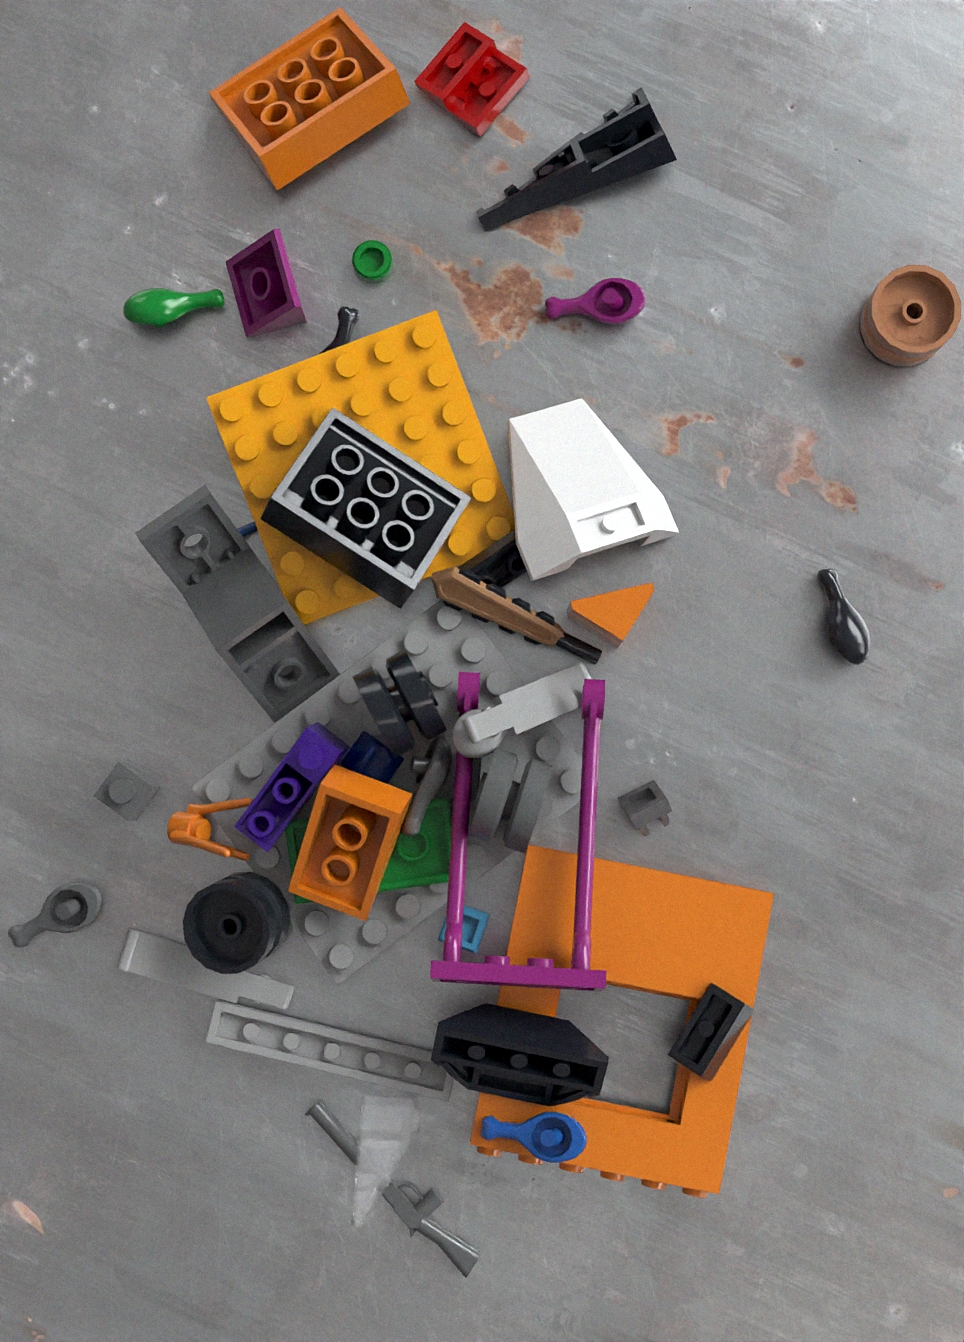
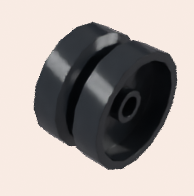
[352,649,448,758]
[183,872,290,974]

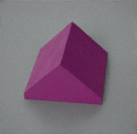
[226,229,307,337]

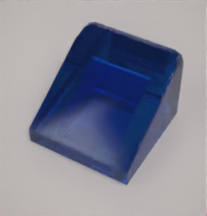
[341,731,404,784]

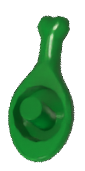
[123,288,224,328]

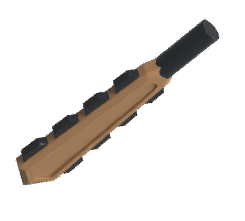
[431,566,602,665]

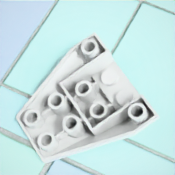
[508,398,678,581]

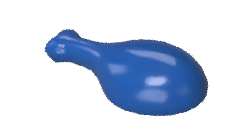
[481,1112,587,1163]

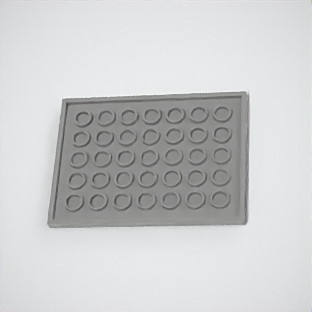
[191,599,601,985]

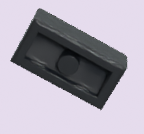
[668,982,754,1081]

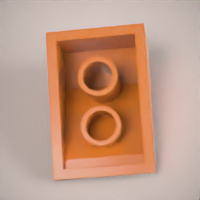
[288,764,413,921]

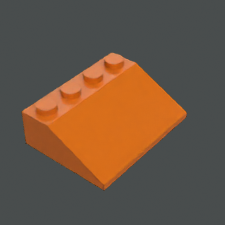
[208,7,411,191]

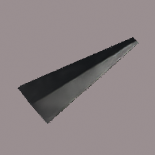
[476,87,677,230]

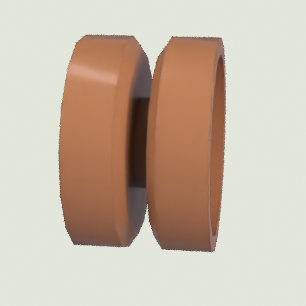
[860,265,961,367]

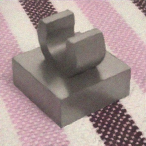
[618,780,672,836]

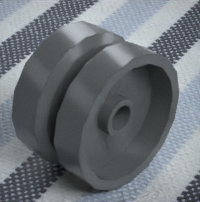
[468,748,552,853]

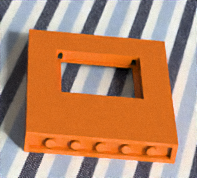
[470,844,774,1198]

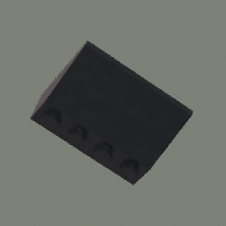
[260,407,471,609]

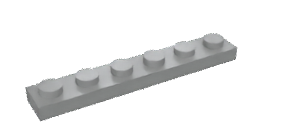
[206,1000,454,1102]

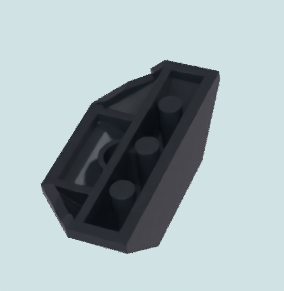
[431,1003,609,1107]

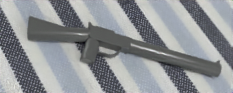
[304,1100,481,1278]

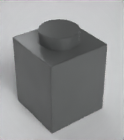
[94,762,160,820]

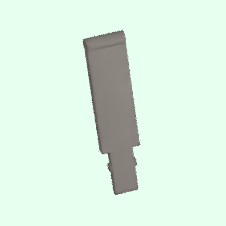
[462,662,591,744]
[116,928,294,1010]

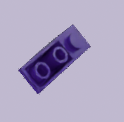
[234,722,350,852]

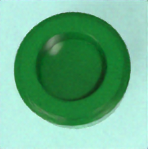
[352,240,393,283]

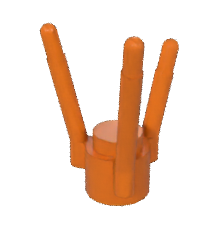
[167,798,253,861]

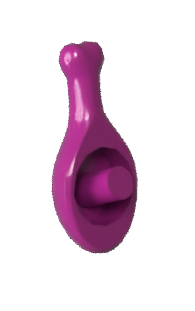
[545,278,646,324]

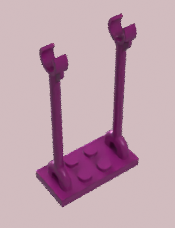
[430,672,606,992]

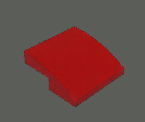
[414,22,530,136]

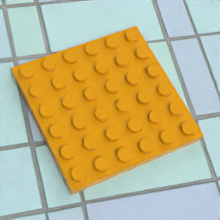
[206,310,515,625]

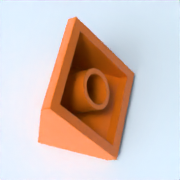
[567,582,655,648]

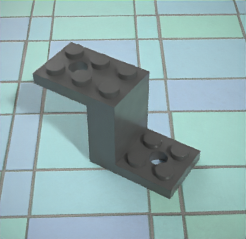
[135,485,340,723]

